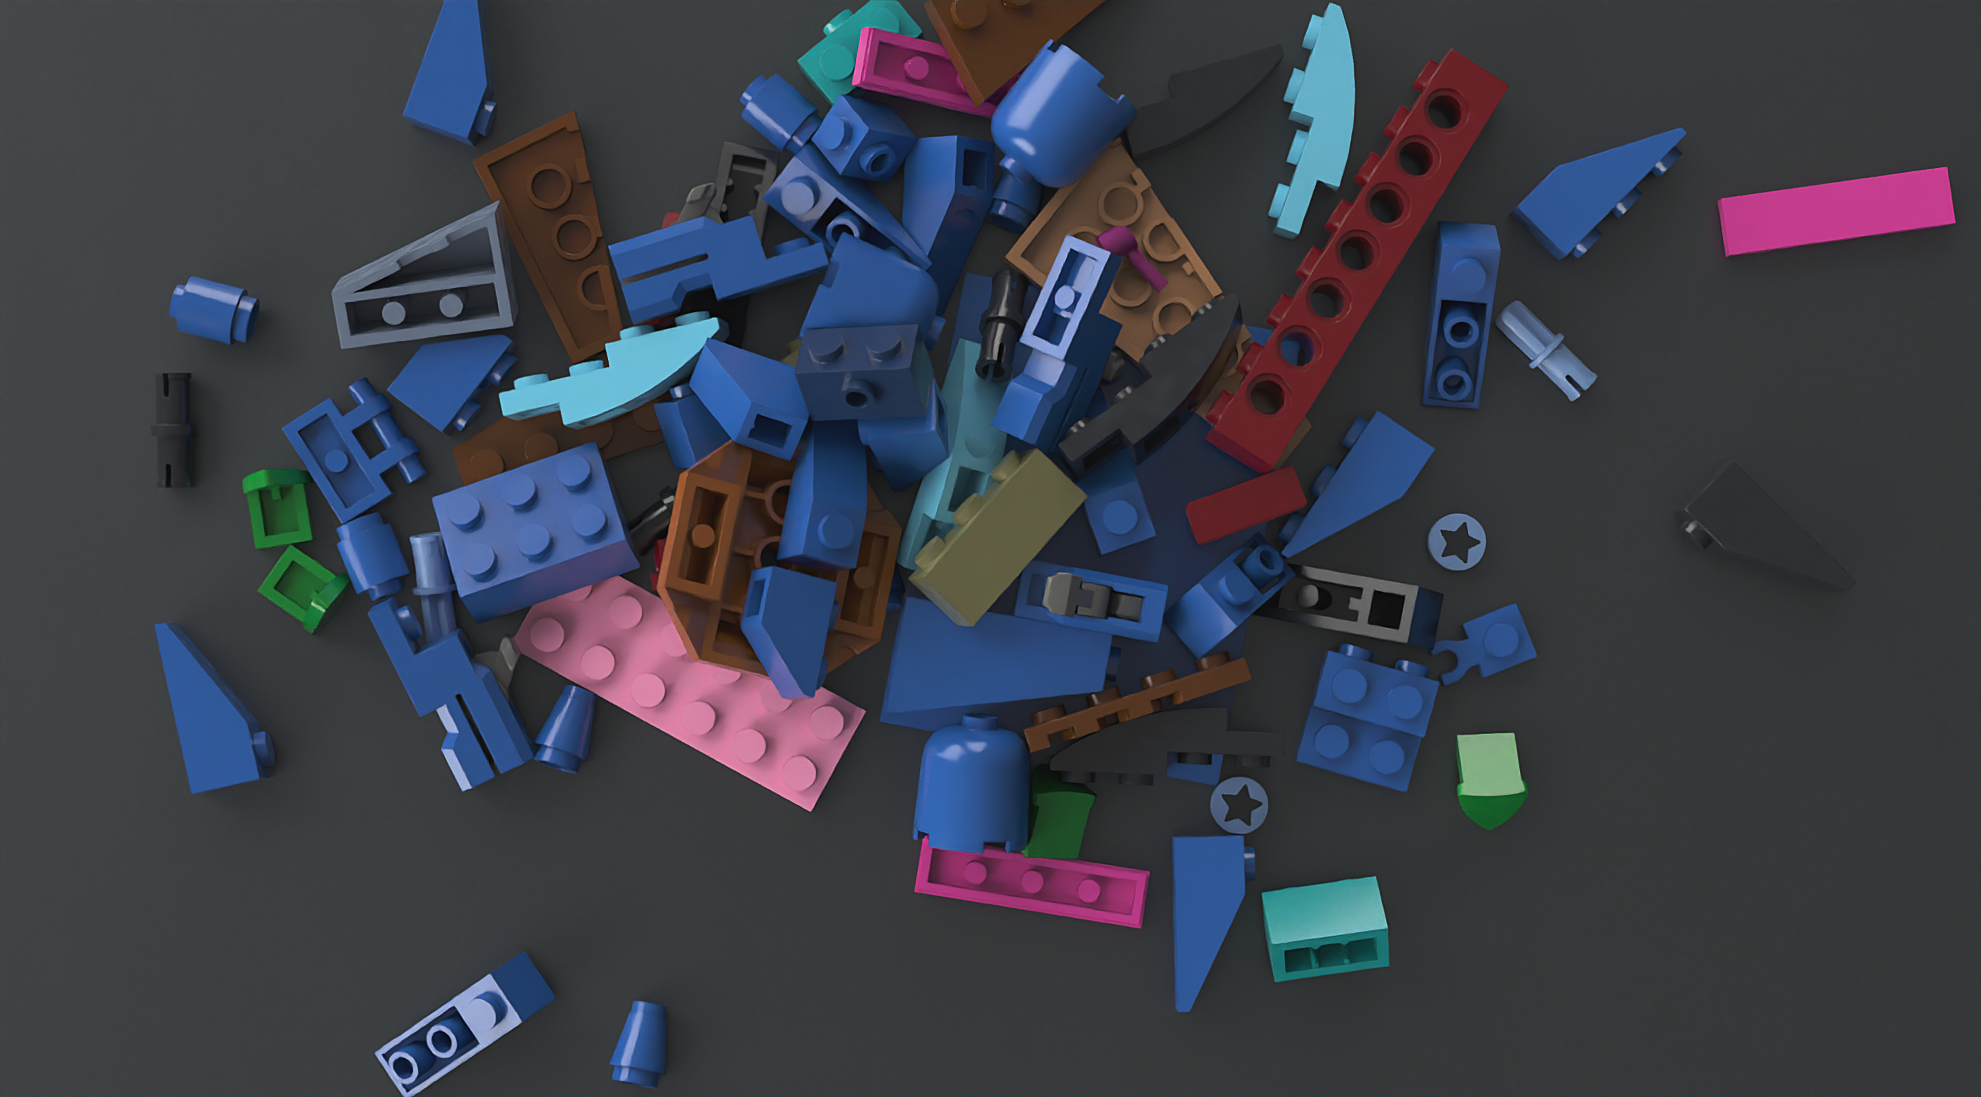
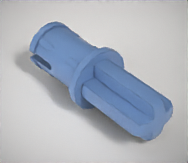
[1495,300,1598,402]
[409,532,457,643]

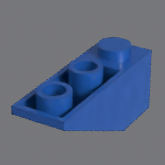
[1510,127,1687,261]
[901,135,995,317]
[762,140,932,271]
[1421,220,1501,409]
[1276,410,1435,560]
[375,951,557,1097]

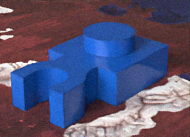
[1427,603,1537,686]

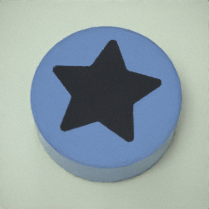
[1427,513,1486,571]
[1210,776,1268,834]

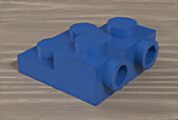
[1294,643,1440,792]

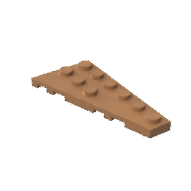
[1003,137,1312,472]

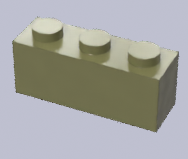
[908,448,1088,627]

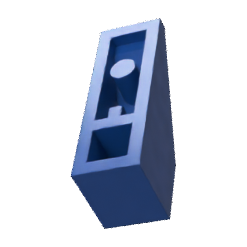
[403,0,498,146]
[1069,383,1157,558]
[776,415,867,574]
[154,622,275,794]
[1172,834,1255,1012]

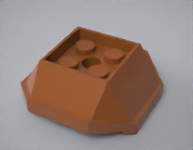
[657,439,902,680]

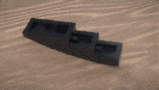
[689,142,781,376]

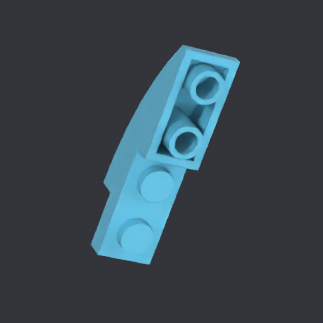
[1268,3,1355,240]
[498,311,730,430]
[896,338,1013,570]

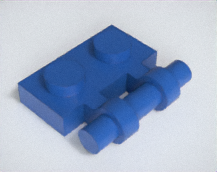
[282,377,428,525]

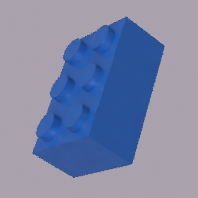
[431,441,641,624]

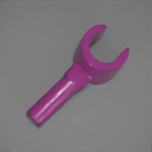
[1095,226,1168,292]

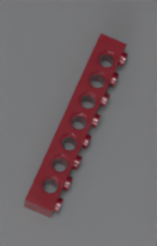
[1204,48,1509,475]

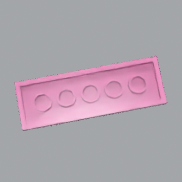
[514,575,867,812]

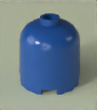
[991,39,1138,188]
[798,232,945,352]
[912,713,1032,853]

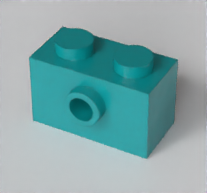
[797,0,924,108]
[1261,876,1390,982]

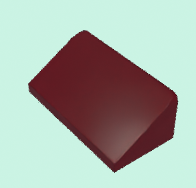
[1185,466,1307,545]

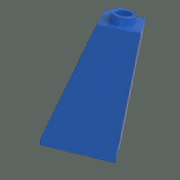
[886,597,1121,713]

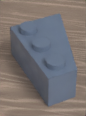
[331,199,519,349]

